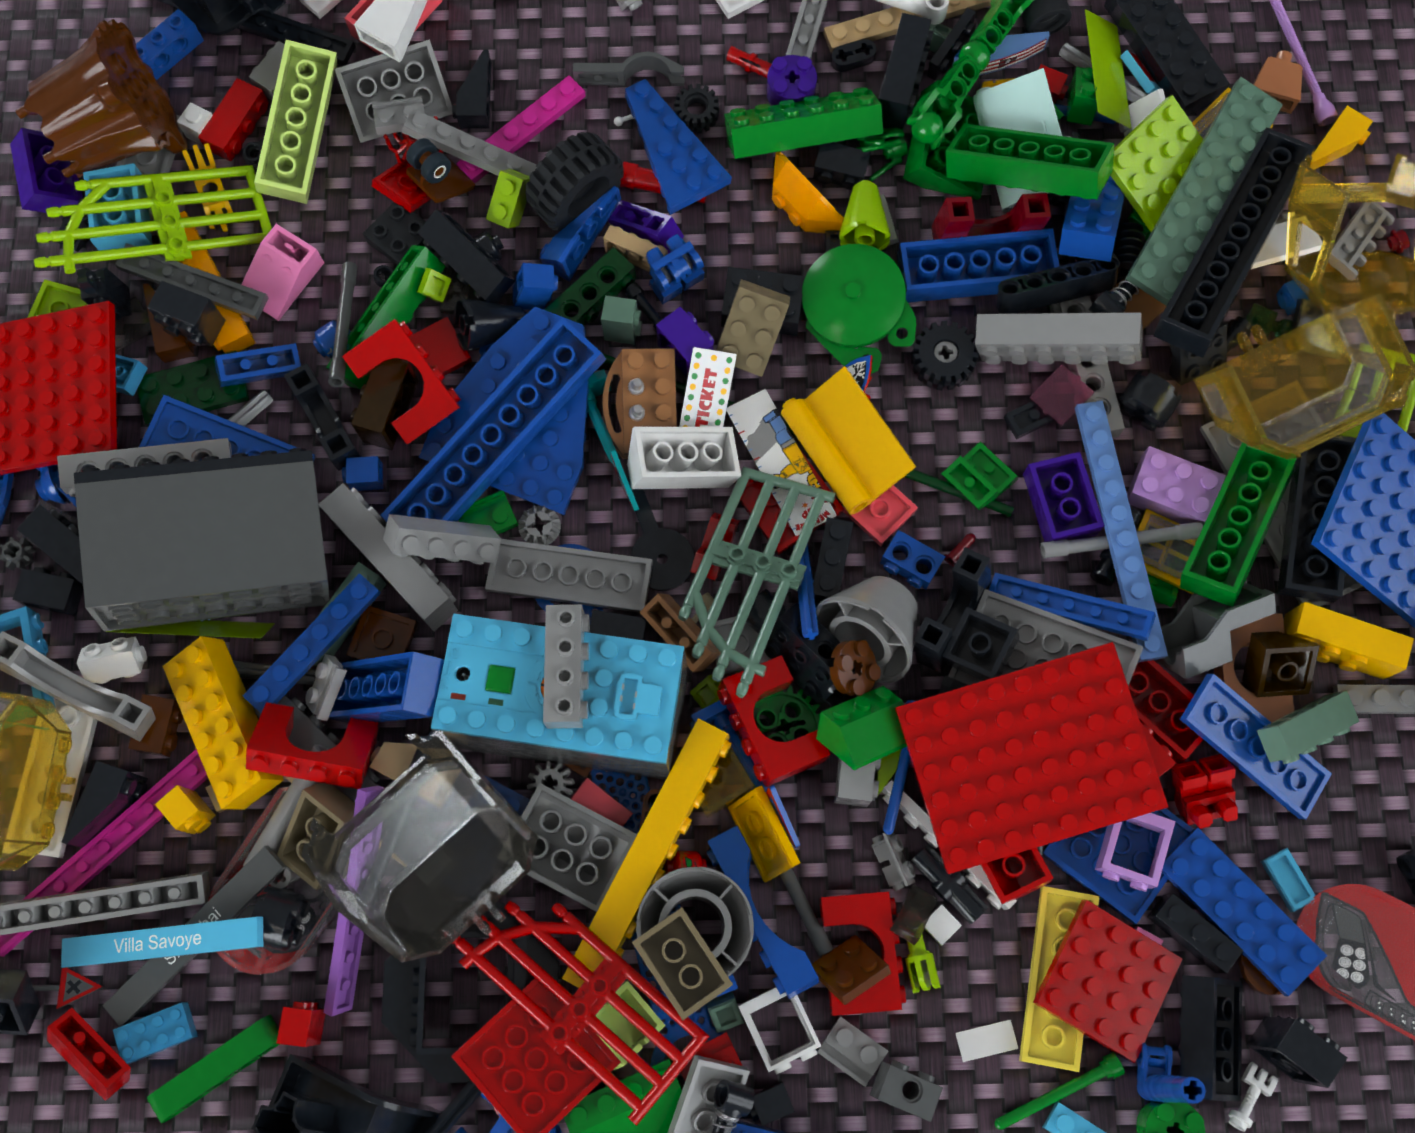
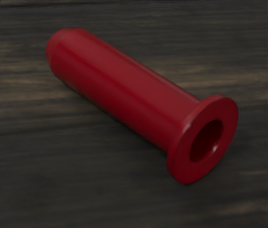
[944,533,976,567]

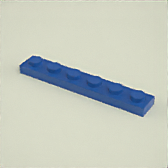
[243,573,381,713]
[989,573,1156,641]

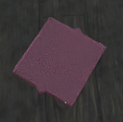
[1030,364,1094,426]

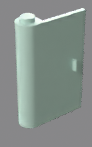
[973,68,1062,212]

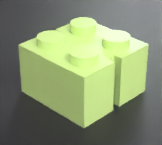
[596,980,665,1071]

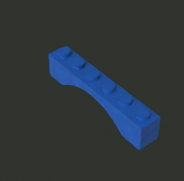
[706,826,820,999]

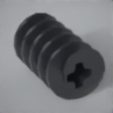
[1113,222,1145,280]

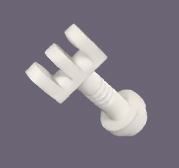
[1228,1062,1278,1132]

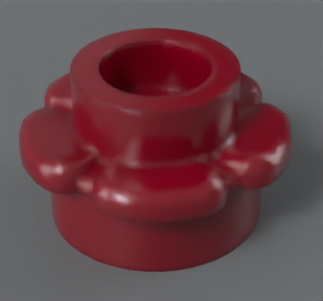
[1387,229,1410,254]

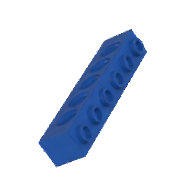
[136,9,204,80]

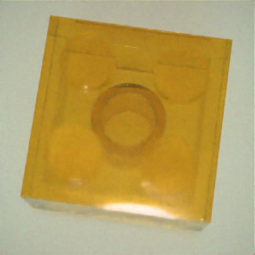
[700,747,755,818]

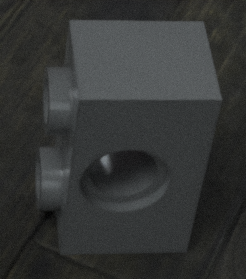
[870,1060,943,1122]

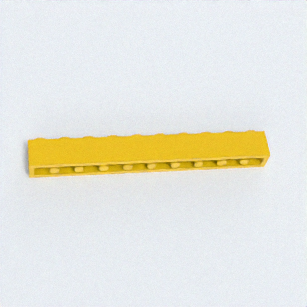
[562,718,732,988]

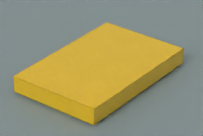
[728,785,800,883]

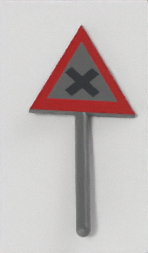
[33,968,103,1009]

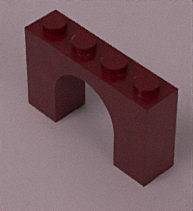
[931,193,1051,240]

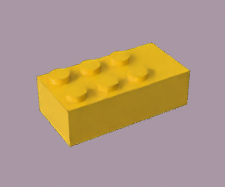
[1284,602,1414,680]

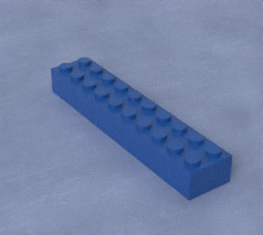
[380,317,606,522]

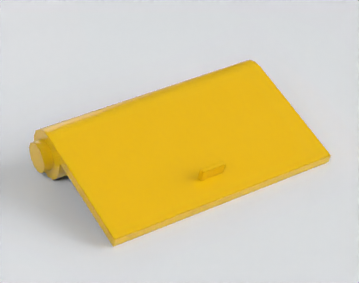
[781,366,916,515]

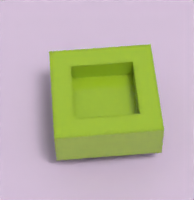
[417,268,452,303]

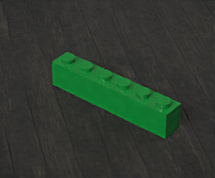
[326,245,446,389]

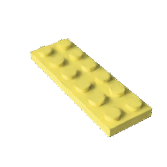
[1019,886,1099,1072]

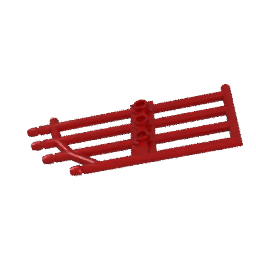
[445,901,710,1126]

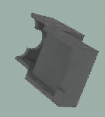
[1154,580,1276,679]

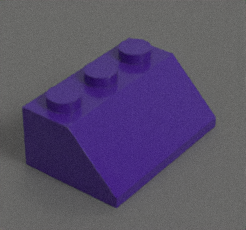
[10,128,83,213]

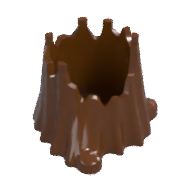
[15,19,187,178]

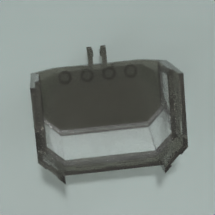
[301,730,538,962]

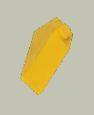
[1303,105,1373,175]

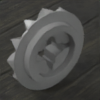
[518,505,561,545]

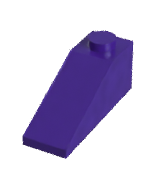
[607,200,684,254]

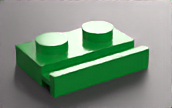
[459,490,519,535]

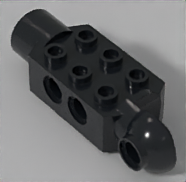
[746,589,857,707]

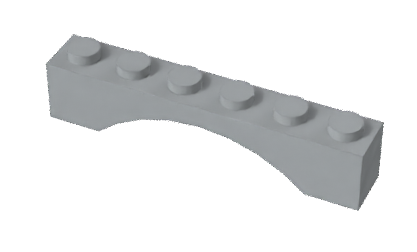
[0,631,156,742]

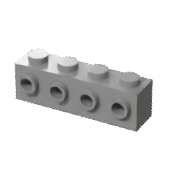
[383,514,501,565]
[543,604,590,729]

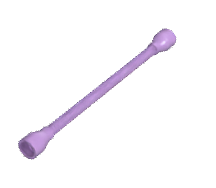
[1269,0,1339,126]

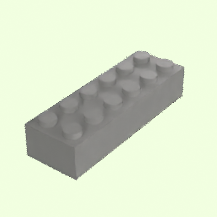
[975,313,1143,365]
[318,483,458,631]

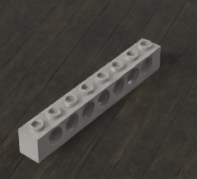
[0,871,211,935]

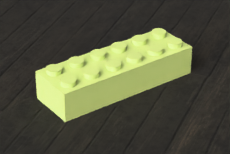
[254,40,337,204]

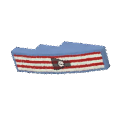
[952,31,1050,76]

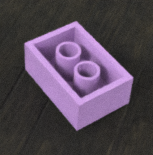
[1127,446,1226,526]

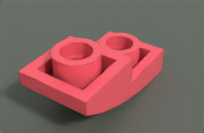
[570,777,633,826]

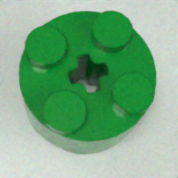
[1136,1101,1205,1133]

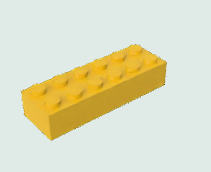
[163,636,284,810]

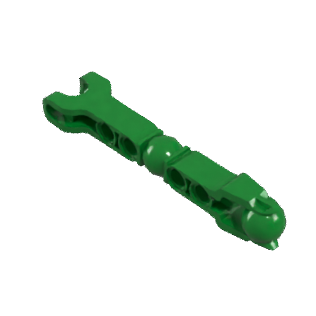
[907,0,1034,150]

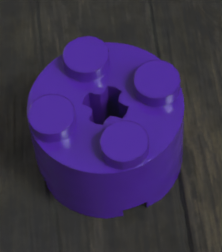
[767,55,817,106]

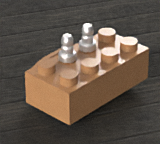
[602,349,677,459]

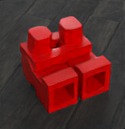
[1171,754,1238,829]

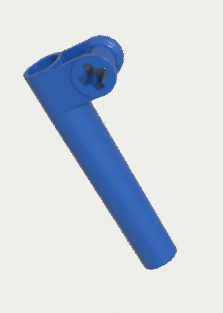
[1137,1043,1206,1104]

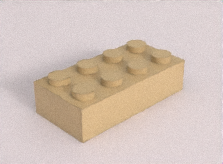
[603,225,668,272]

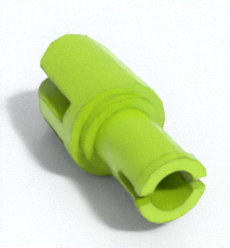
[903,925,941,994]

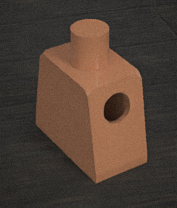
[1253,51,1303,114]

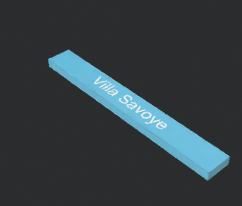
[61,917,264,968]

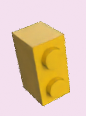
[155,785,216,835]

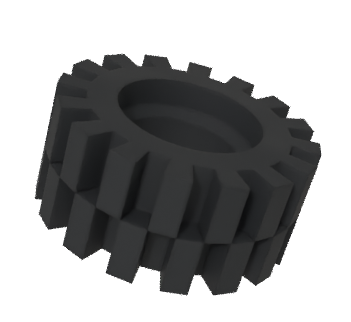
[674,84,719,134]

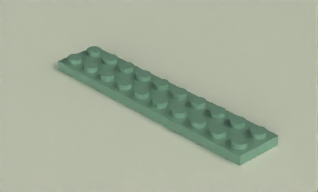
[1126,77,1283,306]

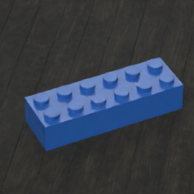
[897,229,1059,303]
[328,651,444,723]

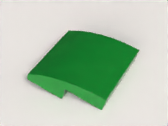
[941,441,1018,510]

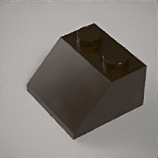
[1242,631,1320,697]

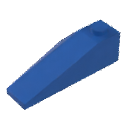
[540,186,621,282]

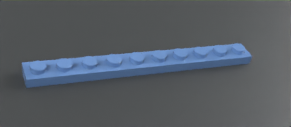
[1075,400,1168,662]

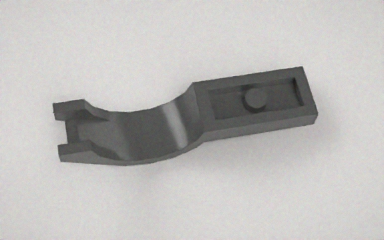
[573,51,685,86]

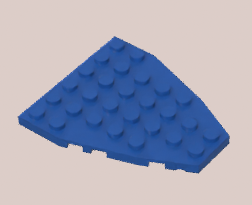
[419,307,589,515]

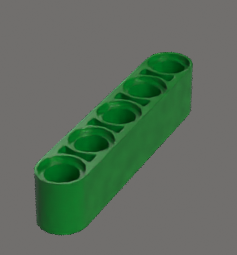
[147,1014,280,1124]

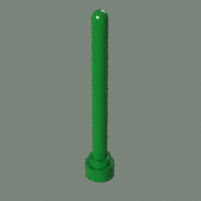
[994,1052,1125,1130]

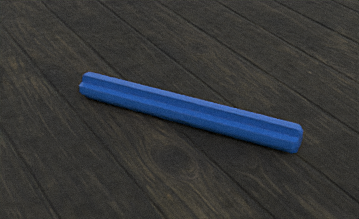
[793,543,819,640]

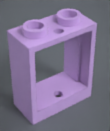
[1095,813,1176,892]

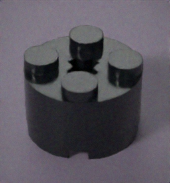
[1119,371,1182,431]
[251,886,310,951]

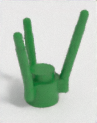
[855,136,908,181]

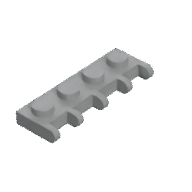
[1324,196,1395,280]

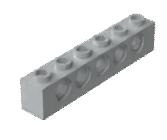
[1049,296,1125,438]
[57,438,232,497]

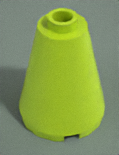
[839,180,890,251]

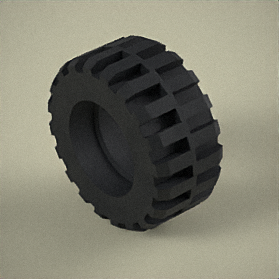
[525,132,624,231]

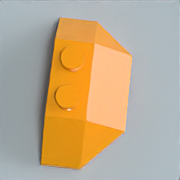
[772,151,844,233]

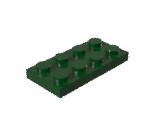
[137,351,250,427]

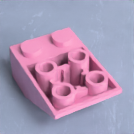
[241,224,324,321]

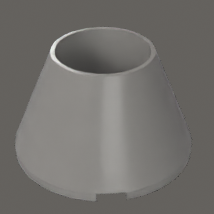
[816,576,918,683]
[636,867,754,977]

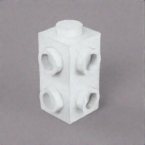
[76,636,147,684]

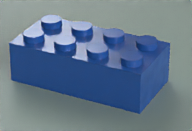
[1058,176,1125,262]

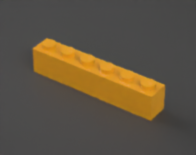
[158,210,256,353]

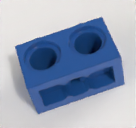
[880,530,945,590]

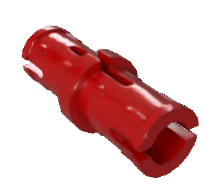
[726,46,772,78]

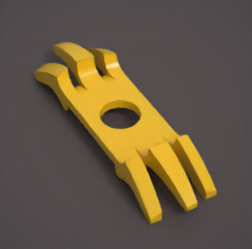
[182,143,233,232]

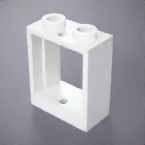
[738,987,821,1075]

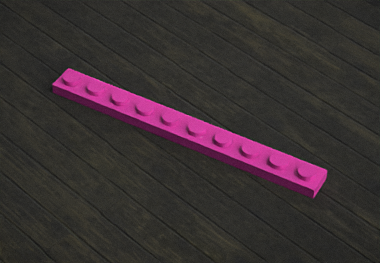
[0,749,208,957]

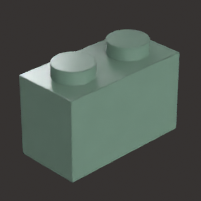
[601,295,643,345]

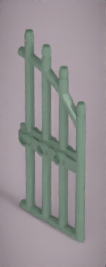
[678,466,836,698]

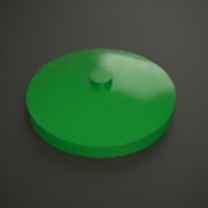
[802,244,906,348]

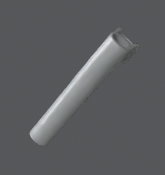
[243,744,328,889]

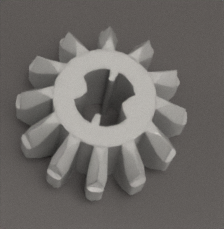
[527,761,575,798]

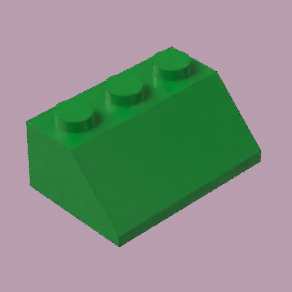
[816,686,907,770]

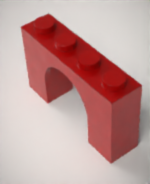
[342,319,461,445]
[717,655,831,787]
[246,702,378,789]
[819,892,906,1016]

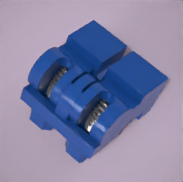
[646,234,705,305]

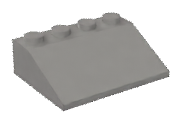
[334,39,453,143]
[499,783,637,912]

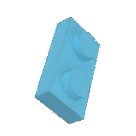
[1042,1102,1106,1133]

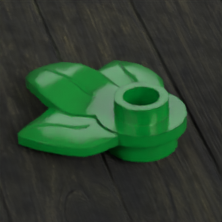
[856,127,904,147]

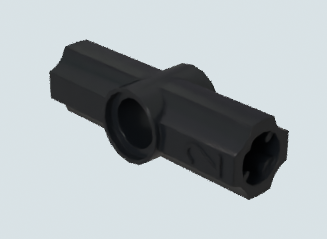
[911,844,988,924]

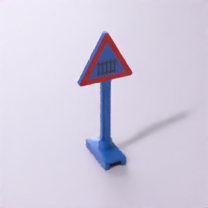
[689,700,800,848]

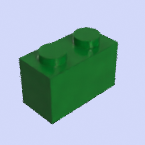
[1066,67,1097,126]

